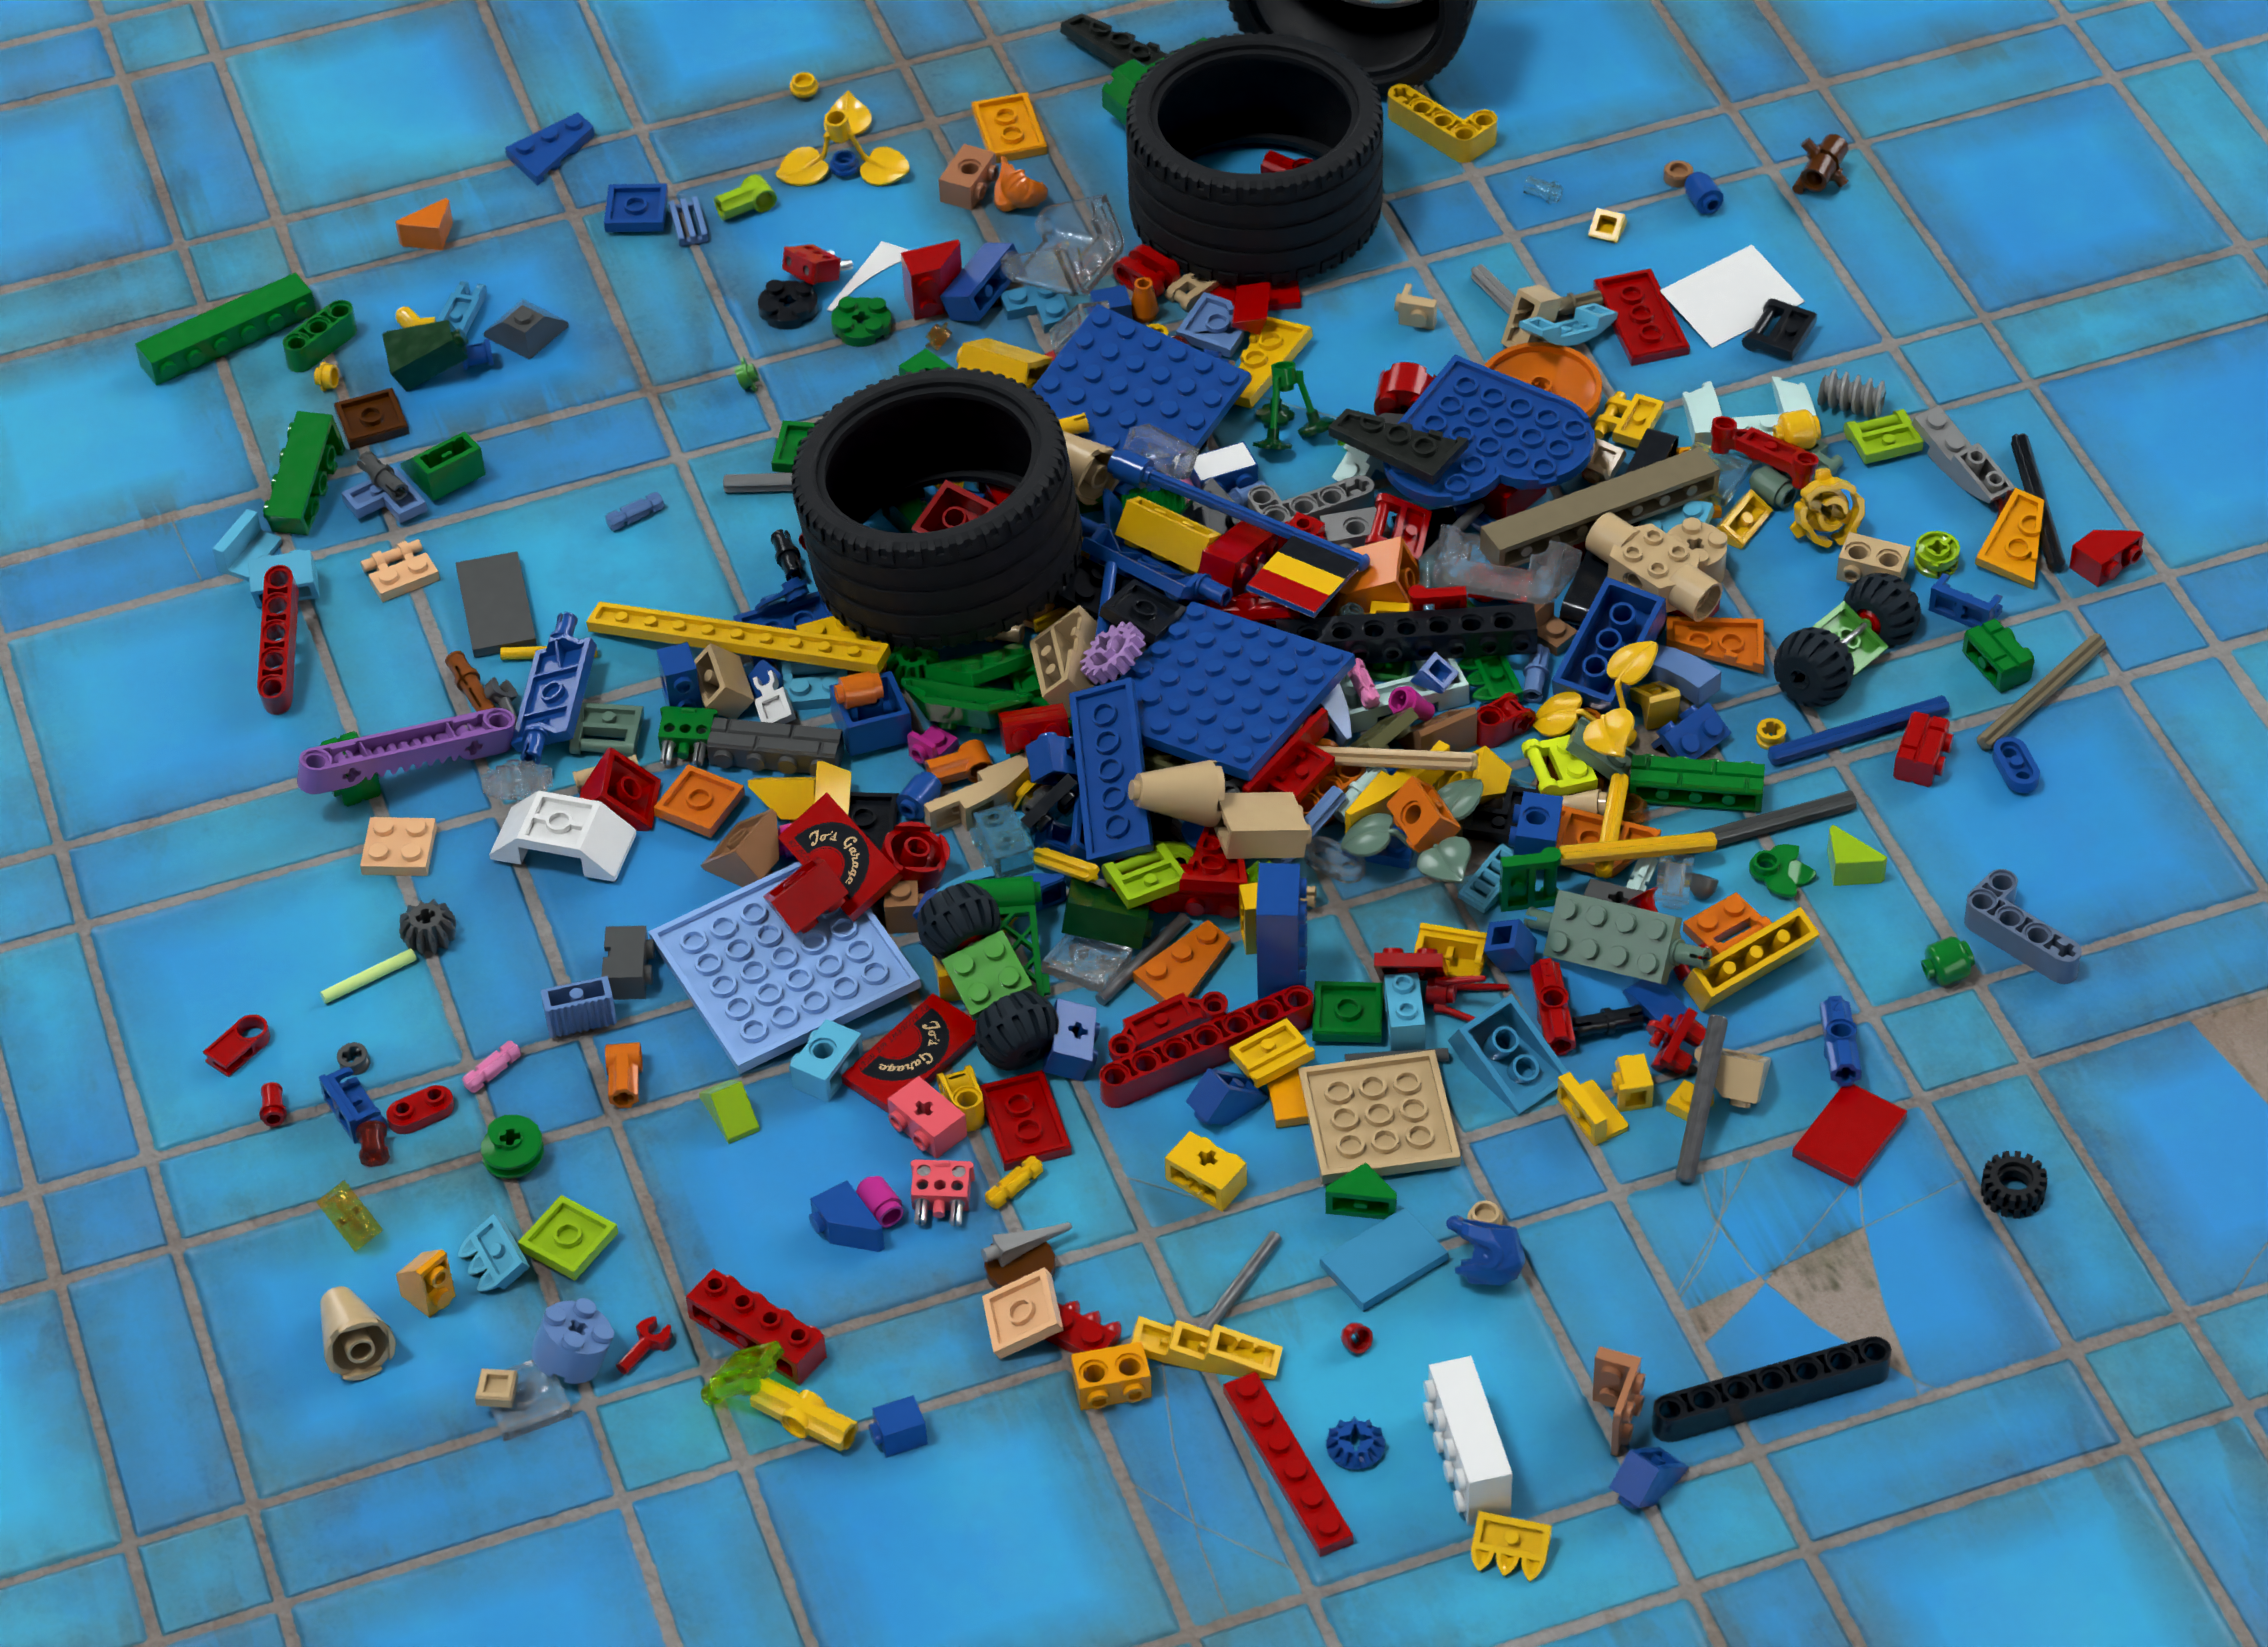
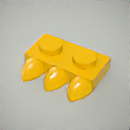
[1471,1511,1553,1581]

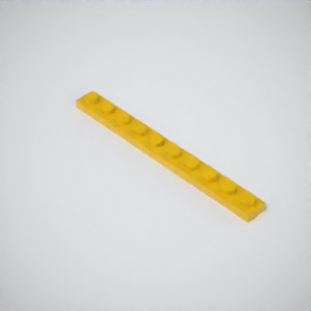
[586,601,891,673]

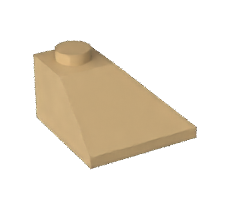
[1694,1044,1771,1108]

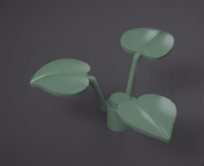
[1341,778,1484,884]

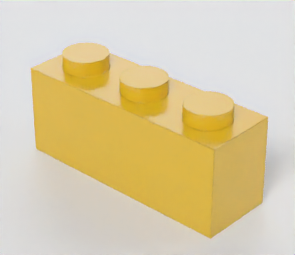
[1115,496,1221,574]

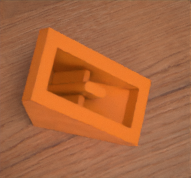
[395,198,453,250]

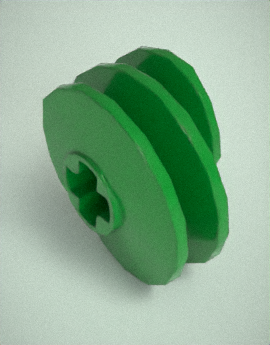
[481,1115,544,1179]

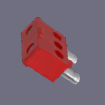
[782,244,853,285]

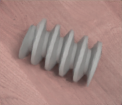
[1817,369,1886,418]

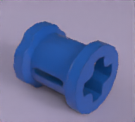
[462,339,494,370]

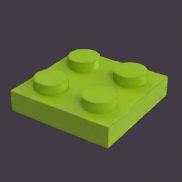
[518,1195,618,1281]

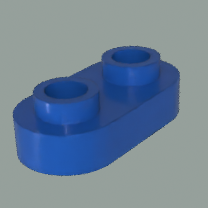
[1992,737,2040,793]

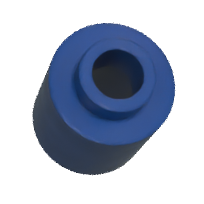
[1685,172,1724,214]
[896,771,942,820]

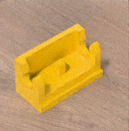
[1414,923,1487,983]

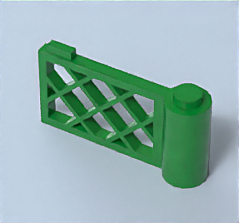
[965,875,1051,997]

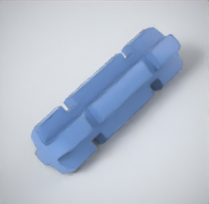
[605,492,664,531]

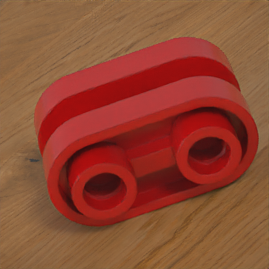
[1112,244,1181,299]

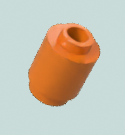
[834,671,884,709]

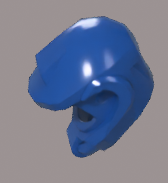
[1446,1215,1525,1286]

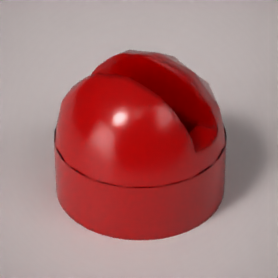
[1340,1322,1373,1354]

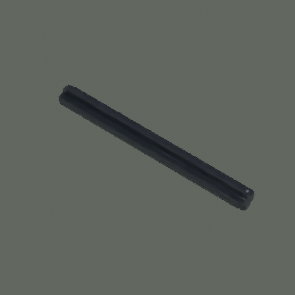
[2011,433,2066,572]

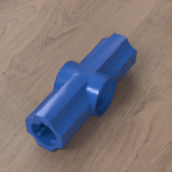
[1819,996,1861,1086]

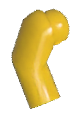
[395,306,436,328]

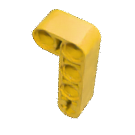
[1388,84,1497,163]

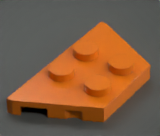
[1556,805,1661,878]

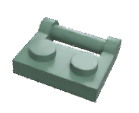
[569,702,644,757]

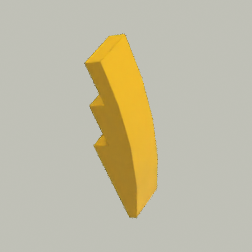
[1345,740,1450,834]
[1130,1316,1283,1380]

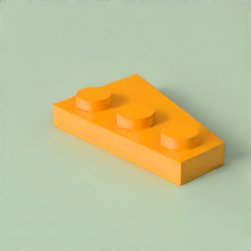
[1975,487,2044,589]

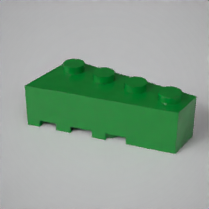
[263,411,345,536]

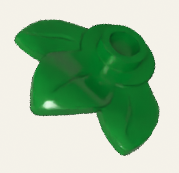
[1749,844,1816,897]

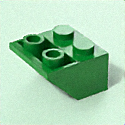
[400,431,486,501]

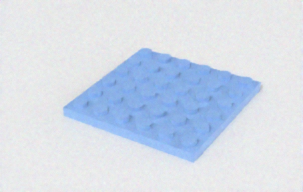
[648,861,921,1074]

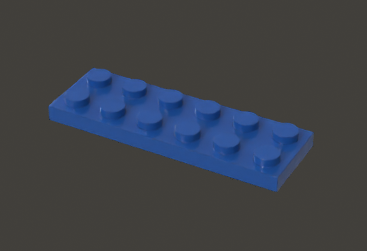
[1069,677,1154,865]

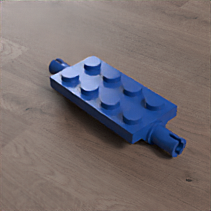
[1080,515,1233,607]
[511,612,597,766]

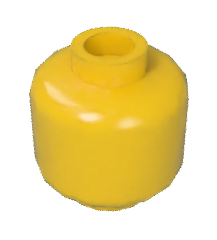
[1772,409,1821,450]

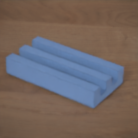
[668,196,709,247]

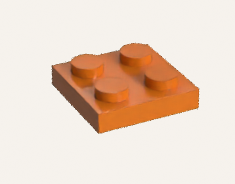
[654,764,745,838]

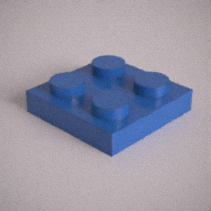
[604,184,668,232]

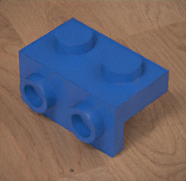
[1651,702,1732,759]

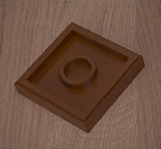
[334,388,409,450]

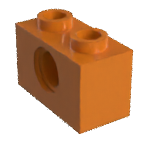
[1386,776,1461,853]

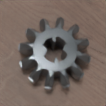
[399,899,456,956]

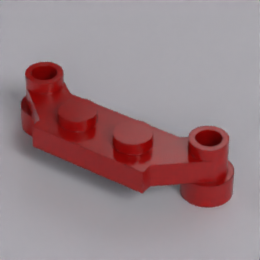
[1710,416,1819,490]
[1108,991,1228,1061]

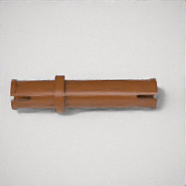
[445,651,496,712]

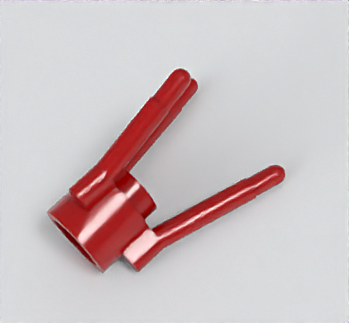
[1425,975,1509,1022]

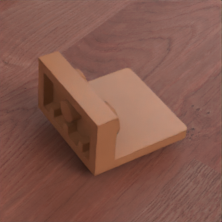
[1592,1346,1646,1456]

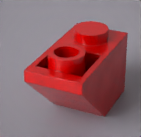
[2069,530,2144,587]

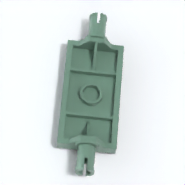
[1524,889,1712,985]

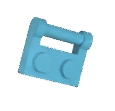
[781,660,847,711]

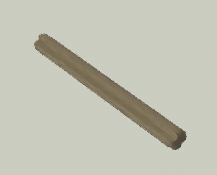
[1977,633,2106,751]

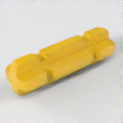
[985,1156,1043,1210]

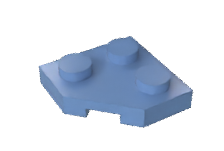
[1176,292,1244,358]

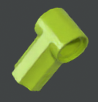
[713,174,777,221]

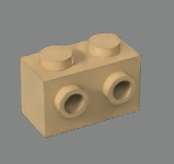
[694,643,755,719]

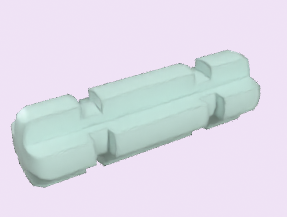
[1626,856,1661,892]

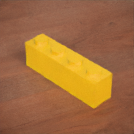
[1682,907,1820,1012]

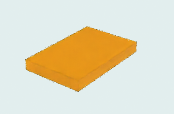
[971,92,1047,163]

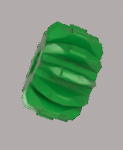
[886,645,940,689]

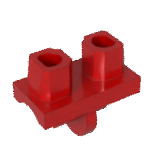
[1646,1007,1706,1075]

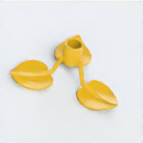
[775,91,910,186]
[1532,641,1658,758]

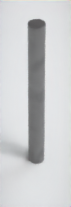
[1095,913,1190,1006]
[1199,1231,1282,1331]

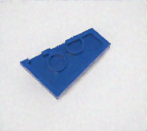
[505,112,595,186]

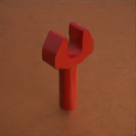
[616,1316,672,1375]

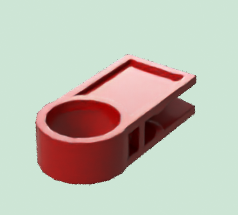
[203,1014,270,1077]

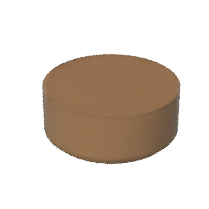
[1663,160,1693,188]

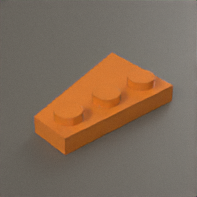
[1666,616,1764,674]
[1133,920,1231,1003]

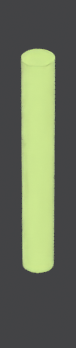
[320,948,417,1004]

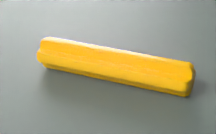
[1032,847,1100,882]

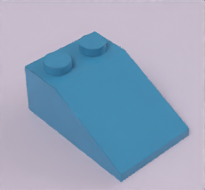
[1448,993,1568,1115]

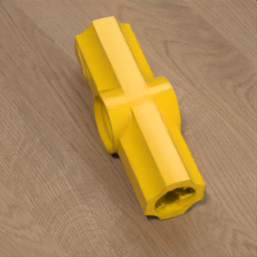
[750,1377,858,1451]

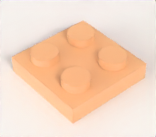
[360,817,437,876]
[982,1267,1063,1359]

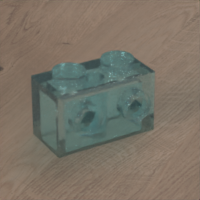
[970,802,1034,878]

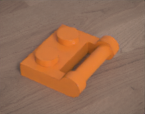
[1683,892,1772,958]

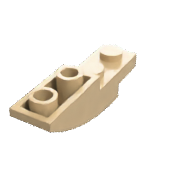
[924,752,1032,834]

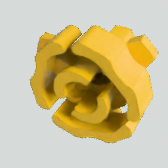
[1789,468,1865,548]

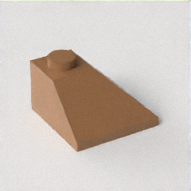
[700,809,779,887]

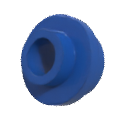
[830,150,859,177]

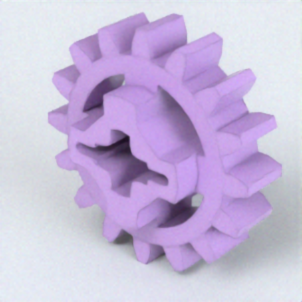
[1080,621,1145,685]

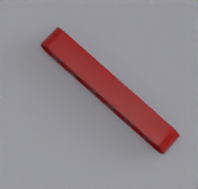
[1099,985,1313,1108]

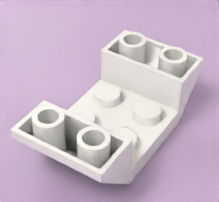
[489,790,637,882]

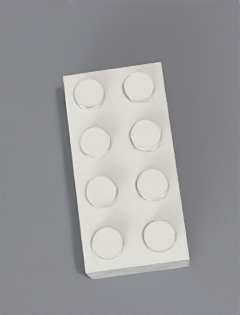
[1423,1356,1513,1526]

